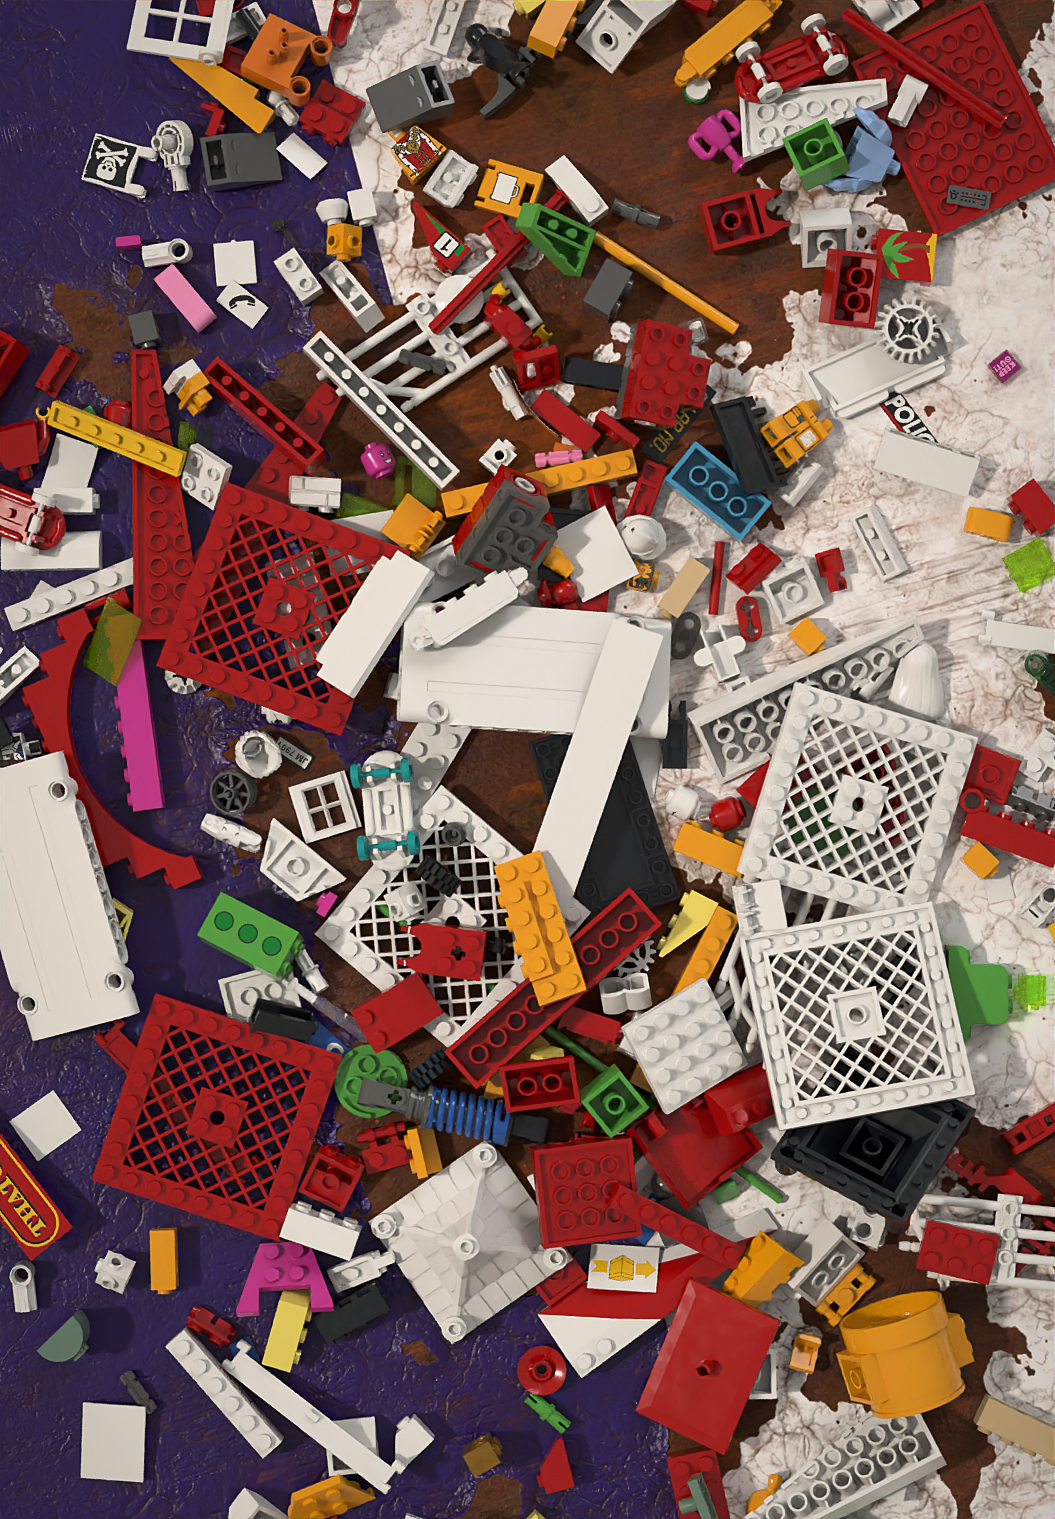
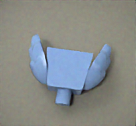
[822,106,901,193]

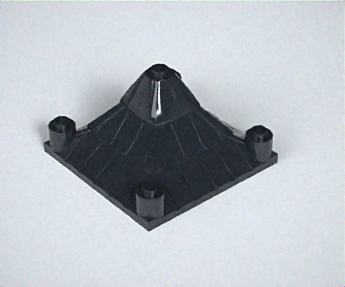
[770,1043,976,1234]

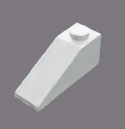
[545,155,609,227]
[319,260,385,333]
[0,646,40,706]

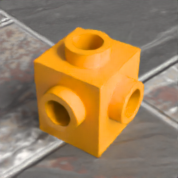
[327,223,362,262]

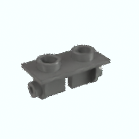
[1005,784,1055,822]

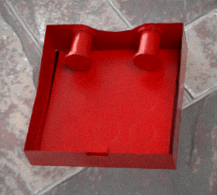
[625,1093,763,1210]
[529,1134,642,1249]

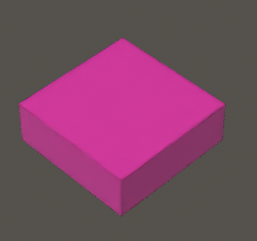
[116,235,143,251]

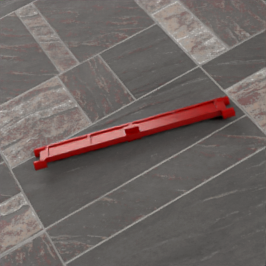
[93,1018,262,1185]

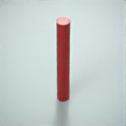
[708,541,725,615]

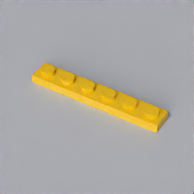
[47,400,187,477]

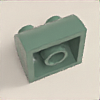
[37,1309,90,1362]

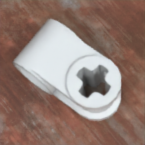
[1016,883,1055,929]

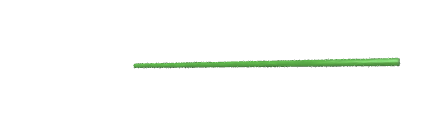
[375,898,784,1204]

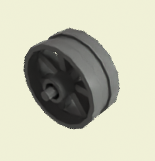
[210,768,258,815]

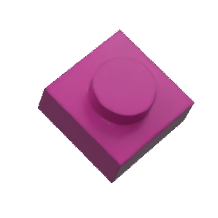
[316,891,339,917]

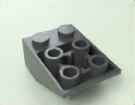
[366,60,455,133]
[200,132,282,192]

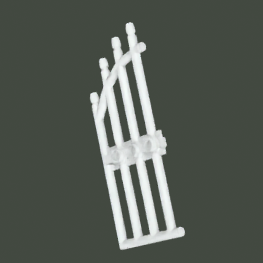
[316,248,543,413]
[715,835,858,1069]
[899,1194,1055,1291]

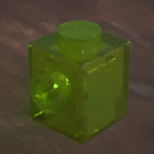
[1013,975,1046,1010]

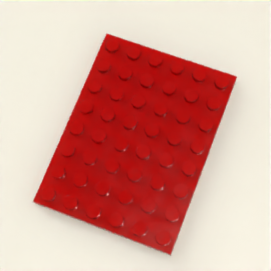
[850,0,1055,238]

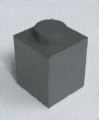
[128,310,161,349]

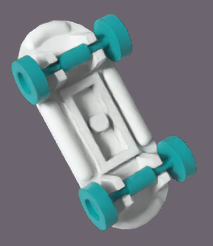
[350,751,420,872]

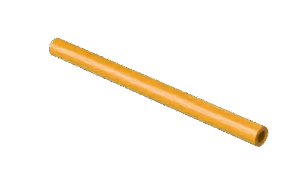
[593,231,739,335]

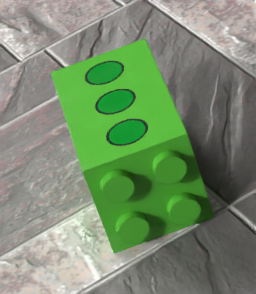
[197,892,305,983]

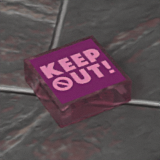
[987,349,1022,384]

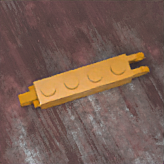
[674,0,783,88]

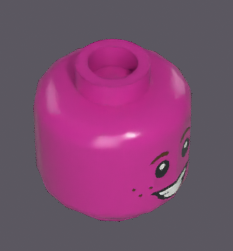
[361,441,396,480]

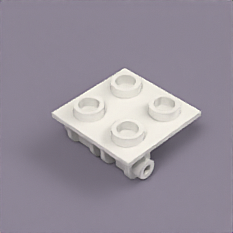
[732,879,788,935]

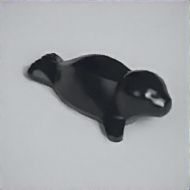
[465,23,530,81]

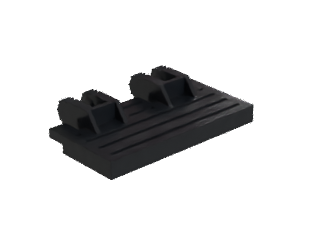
[710,396,790,497]

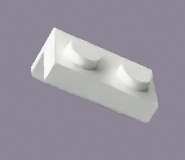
[422,149,479,208]

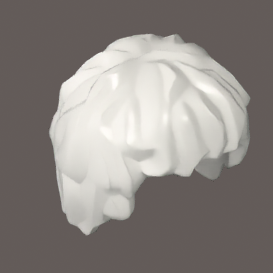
[235,730,282,779]

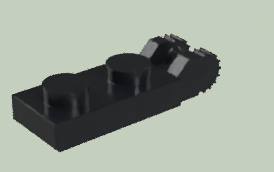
[662,700,688,769]

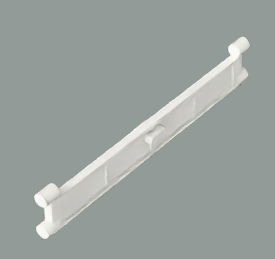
[977,609,1055,654]
[221,1339,407,1495]

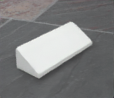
[849,505,908,582]

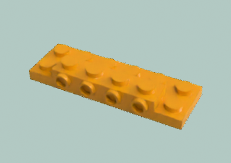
[494,850,588,1007]

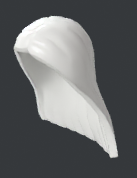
[884,641,944,722]

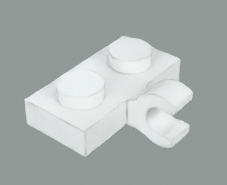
[1018,728,1055,782]

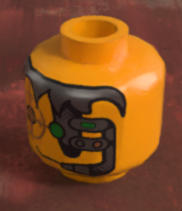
[624,559,660,593]

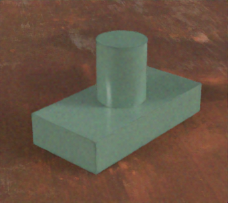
[678,1472,719,1519]

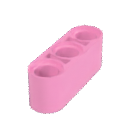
[154,264,217,333]

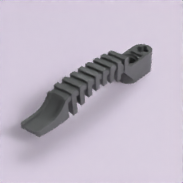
[479,0,604,120]

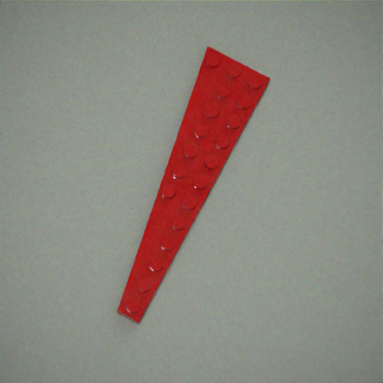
[191,381,344,659]

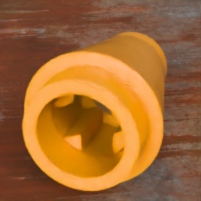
[542,545,575,579]

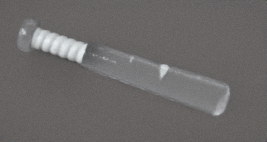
[286,977,367,1042]

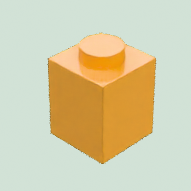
[787,617,827,656]
[959,841,999,880]

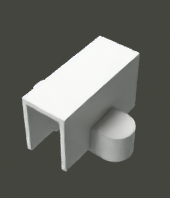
[693,623,746,683]

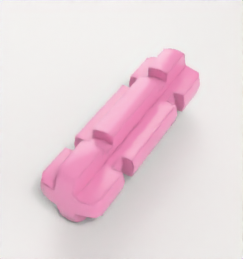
[535,449,583,468]

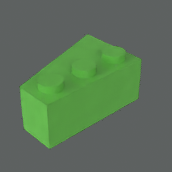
[515,202,596,277]

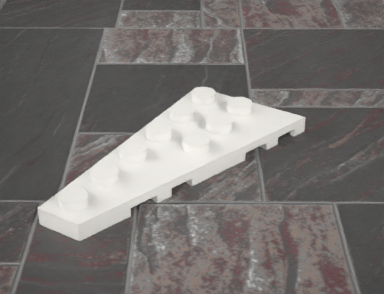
[739,78,888,162]

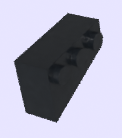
[312,1277,392,1344]

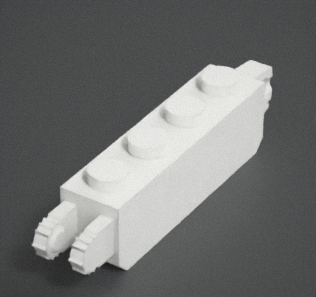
[408,567,528,652]

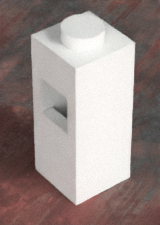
[34,488,100,515]

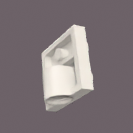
[852,0,920,33]
[180,443,233,511]

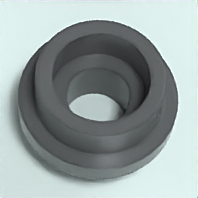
[442,822,466,846]

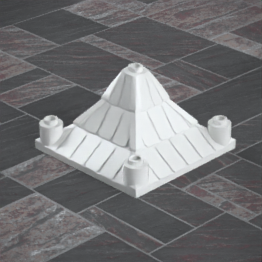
[368,1139,573,1344]

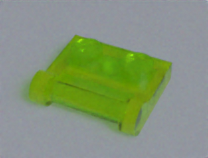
[392,456,437,508]

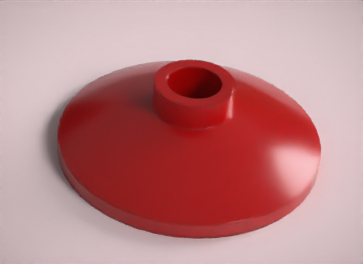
[517,1346,567,1395]

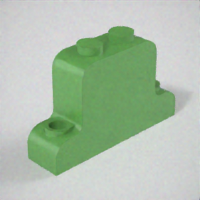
[945,945,1013,1043]

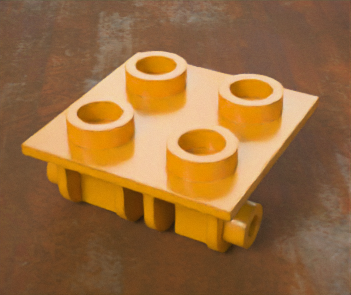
[380,493,446,561]

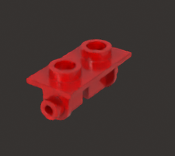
[34,345,81,399]
[185,1306,236,1348]

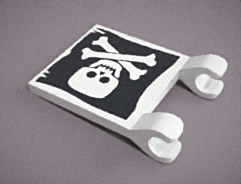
[81,133,158,199]

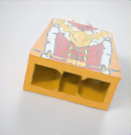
[388,125,447,185]

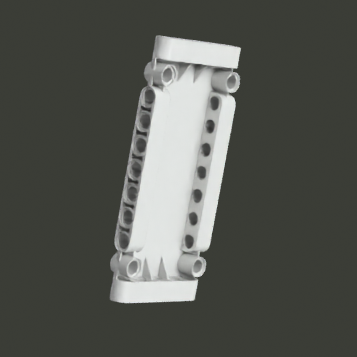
[397,601,671,739]
[0,750,140,1041]

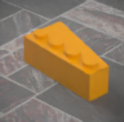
[720,1230,805,1309]

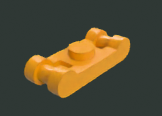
[815,1263,876,1327]

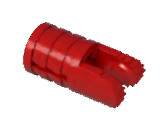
[84,587,133,625]

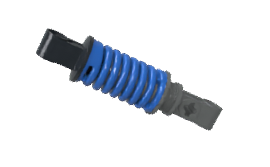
[357,1079,552,1147]

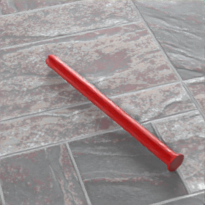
[841,8,1009,131]
[428,189,570,335]

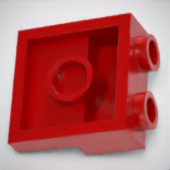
[299,79,366,147]
[299,1144,366,1213]

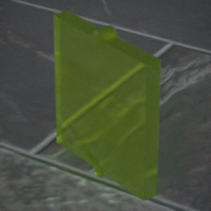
[1002,537,1055,593]

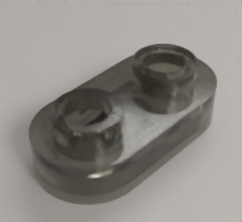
[670,612,701,660]

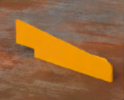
[169,41,276,134]

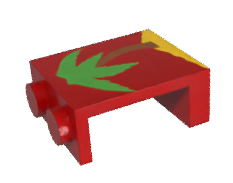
[870,228,937,287]

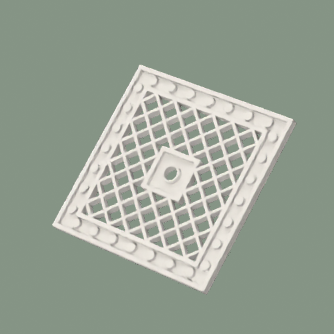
[736,682,978,912]
[315,785,591,1048]
[738,902,975,1132]

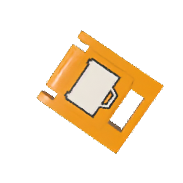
[474,159,545,220]

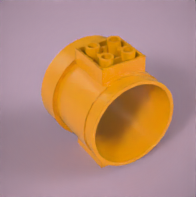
[836,1291,974,1419]

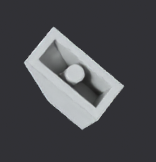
[395,1414,435,1474]

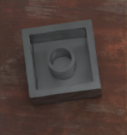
[582,258,634,323]

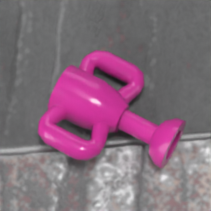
[688,109,751,175]

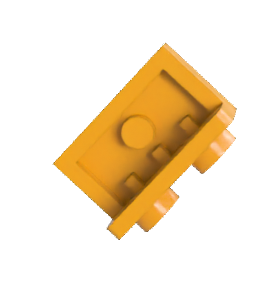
[404,1125,443,1179]

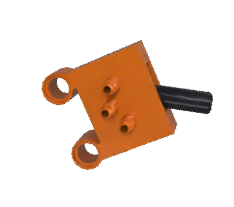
[236,8,332,106]

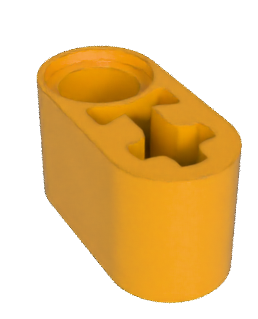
[963,507,1014,542]

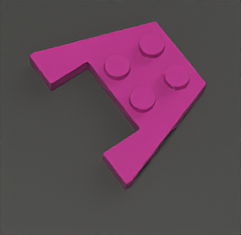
[236,1242,334,1317]

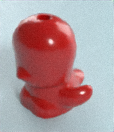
[537,578,578,609]

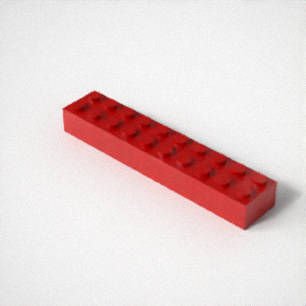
[444,887,664,1089]

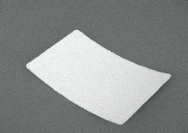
[41,433,98,488]

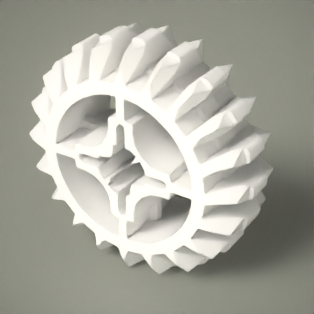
[874,297,941,363]

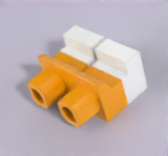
[162,359,213,417]

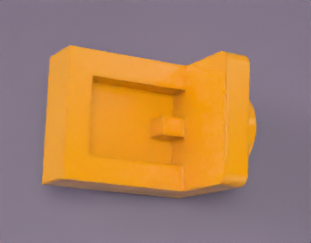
[788,1332,822,1374]

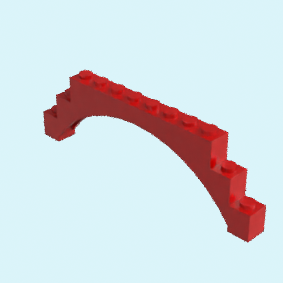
[21,608,204,890]

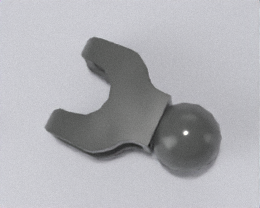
[651,1173,709,1248]

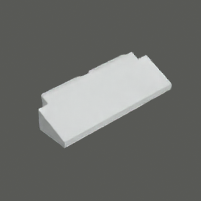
[802,311,953,419]
[315,550,435,698]

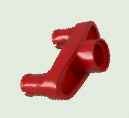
[327,0,361,49]

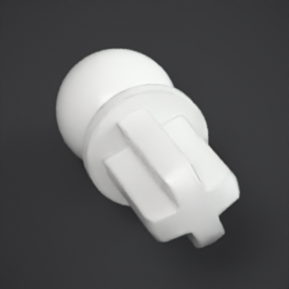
[266,90,300,126]

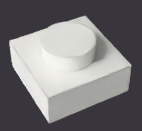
[723,671,751,694]

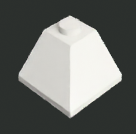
[228,1488,289,1519]

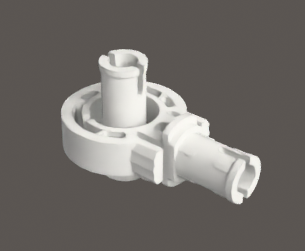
[151,120,193,192]

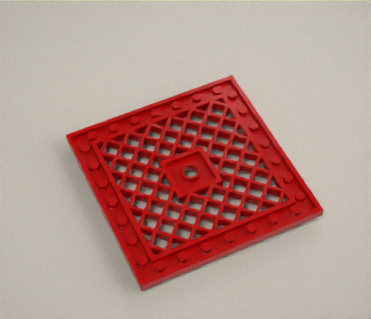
[156,482,412,736]
[92,993,342,1242]

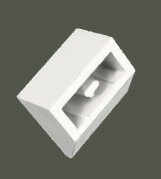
[326,1416,379,1476]

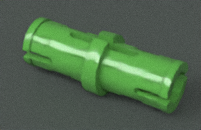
[524,1393,571,1434]

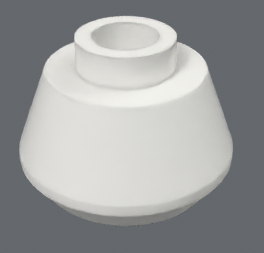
[316,198,349,226]

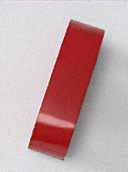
[735,596,762,642]

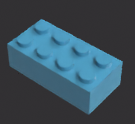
[663,441,772,543]

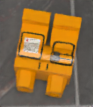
[759,399,834,468]

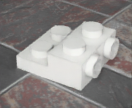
[760,555,825,625]

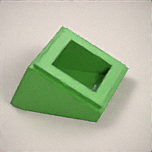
[712,1179,740,1205]

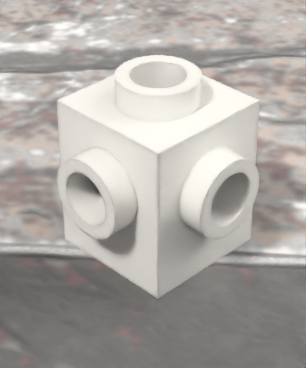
[383,881,427,922]
[94,1251,136,1294]

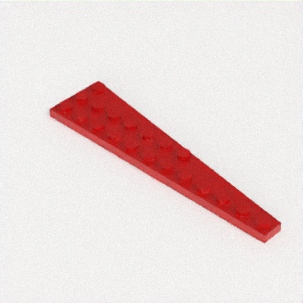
[131,349,208,641]

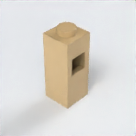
[657,556,710,621]

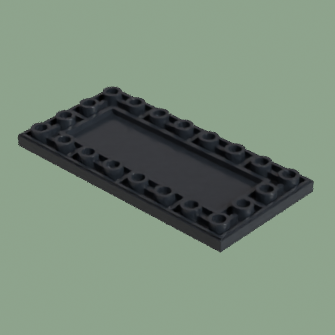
[528,734,681,924]

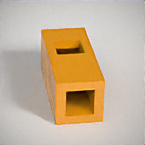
[150,1227,179,1294]

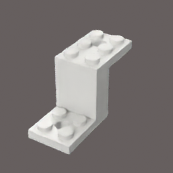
[575,0,678,74]

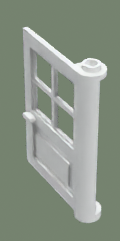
[127,0,234,66]

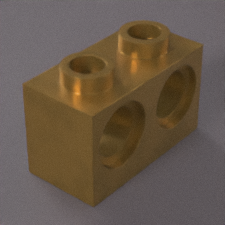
[463,1432,503,1478]

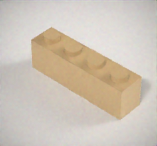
[973,1394,1055,1466]

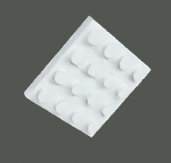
[621,978,748,1114]

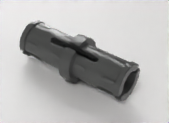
[610,198,661,230]

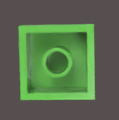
[782,118,850,191]
[580,1064,650,1138]

